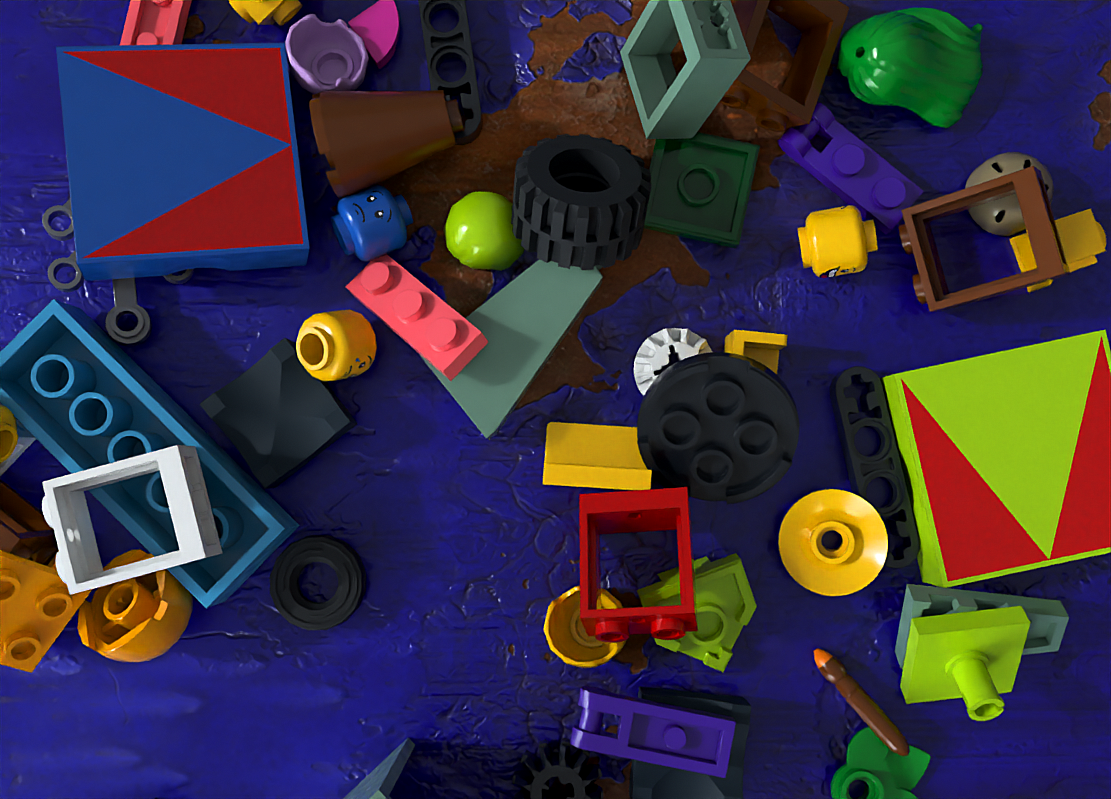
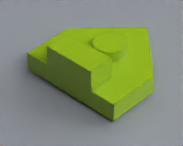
[637,553,757,672]

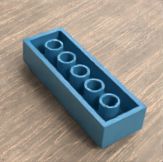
[0,299,300,608]

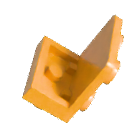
[0,550,92,673]

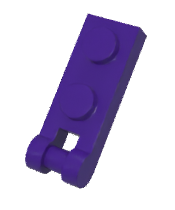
[778,102,924,235]
[570,686,736,778]

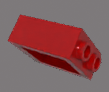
[579,487,698,643]

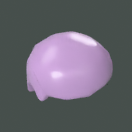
[285,14,369,94]

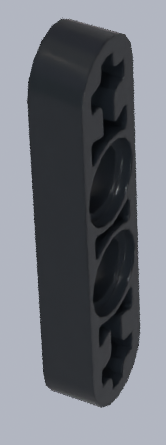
[418,0,483,145]
[829,366,919,568]

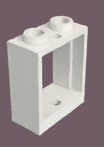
[42,445,223,595]

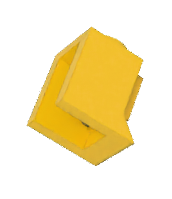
[1009,208,1106,293]

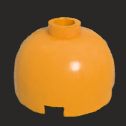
[77,549,193,662]

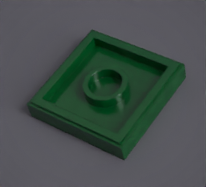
[644,132,760,248]

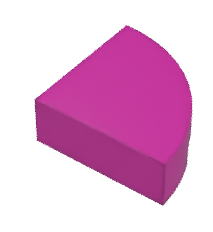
[348,0,400,69]

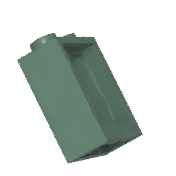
[620,0,751,139]

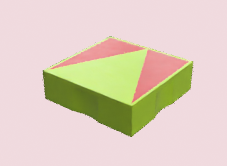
[879,330,1111,588]

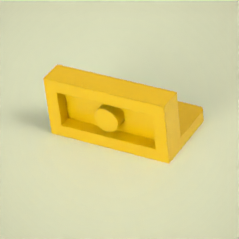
[543,422,652,490]

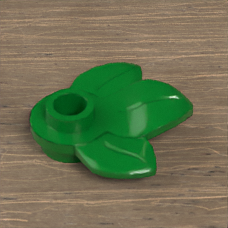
[831,726,931,799]

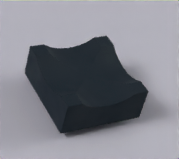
[200,338,358,489]
[629,686,751,799]

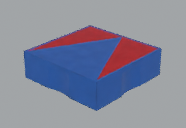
[56,43,309,281]

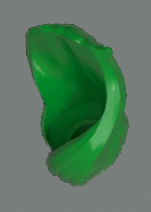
[837,7,983,128]

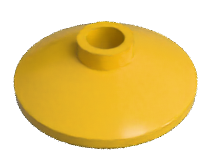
[778,489,888,596]

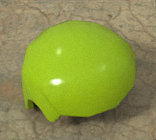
[444,191,524,271]

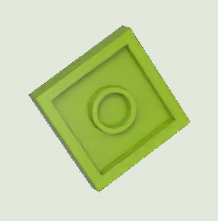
[900,606,1030,721]

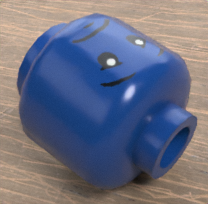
[330,184,413,262]

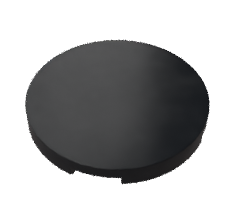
[637,352,800,505]

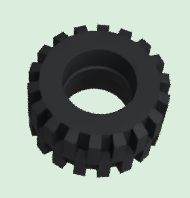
[511,134,652,270]

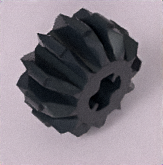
[512,738,603,799]

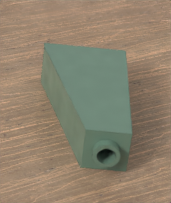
[420,259,603,440]

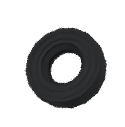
[270,535,366,630]

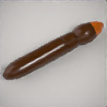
[814,648,910,756]

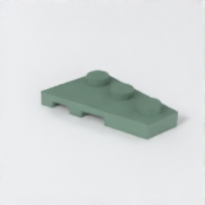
[895,584,1069,669]

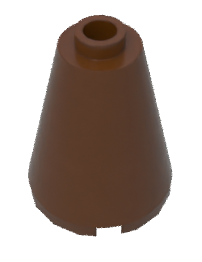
[309,90,465,199]

